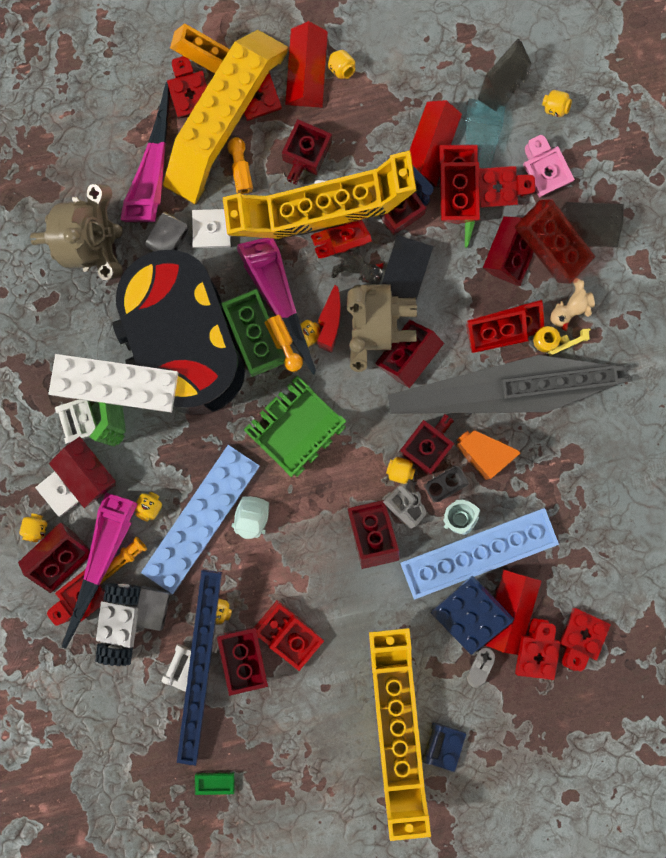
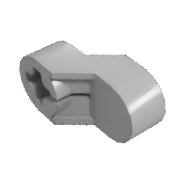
[467,648,495,688]

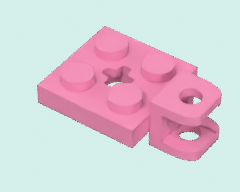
[523,135,575,198]

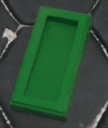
[195,772,235,795]

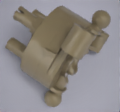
[30,184,123,280]
[347,284,417,372]

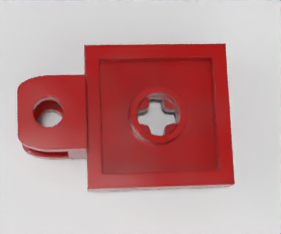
[167,56,207,119]
[244,72,282,121]
[479,166,536,208]
[311,219,372,258]
[47,569,105,626]
[560,608,611,672]
[515,618,561,680]

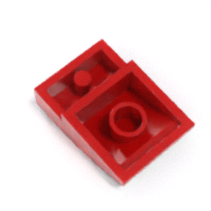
[317,285,340,353]
[254,600,324,671]

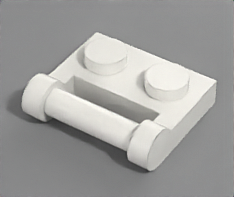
[55,399,97,444]
[161,644,191,692]

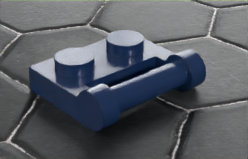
[413,166,433,206]
[422,722,466,772]

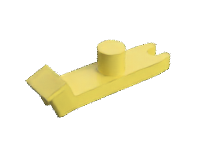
[548,329,591,356]

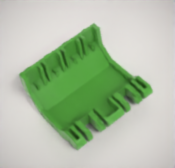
[243,376,346,478]
[89,402,126,447]

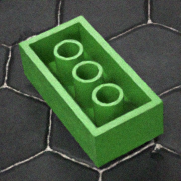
[221,289,285,377]

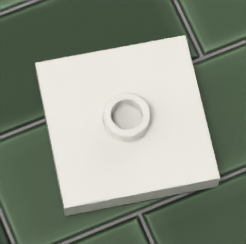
[192,209,231,249]
[35,471,78,517]

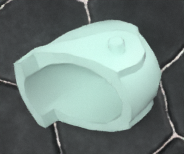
[232,496,269,539]
[443,499,480,535]

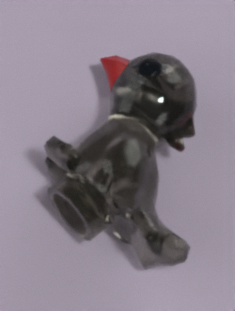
[331,247,383,284]

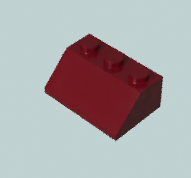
[482,216,541,286]
[375,319,445,388]
[49,436,116,509]
[18,522,90,593]
[217,627,268,696]

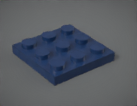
[430,576,514,655]

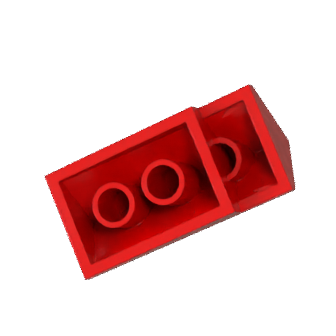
[285,21,328,108]
[410,100,462,186]
[439,145,480,224]
[466,300,545,353]
[485,570,542,655]

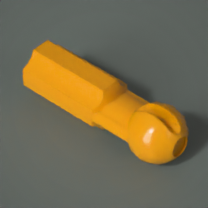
[227,137,253,194]
[264,315,303,372]

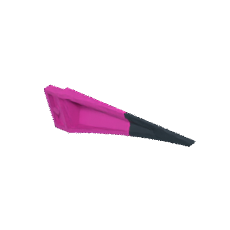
[121,82,170,222]
[237,238,316,375]
[62,493,137,649]

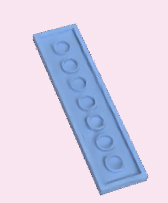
[141,445,260,594]
[400,508,559,600]

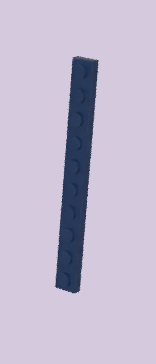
[177,569,222,766]

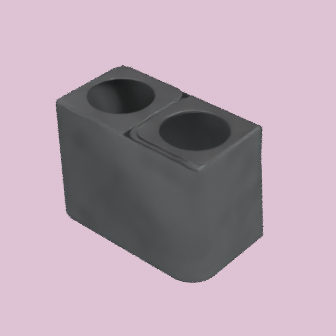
[145,212,189,252]
[423,466,470,502]
[136,586,171,631]

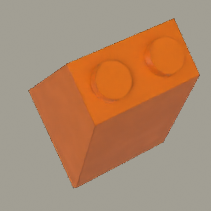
[455,430,520,480]

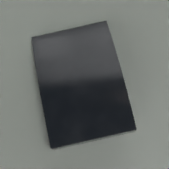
[382,235,434,300]

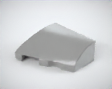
[383,477,427,529]

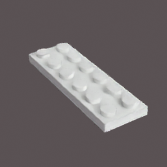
[49,354,178,413]

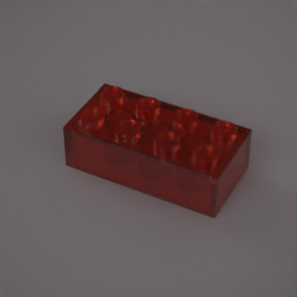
[514,199,596,284]

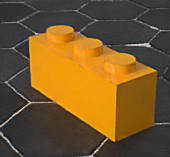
[170,23,230,73]

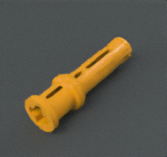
[100,537,147,585]

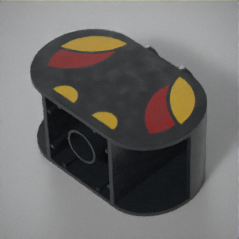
[112,250,245,415]

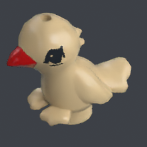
[550,278,595,331]

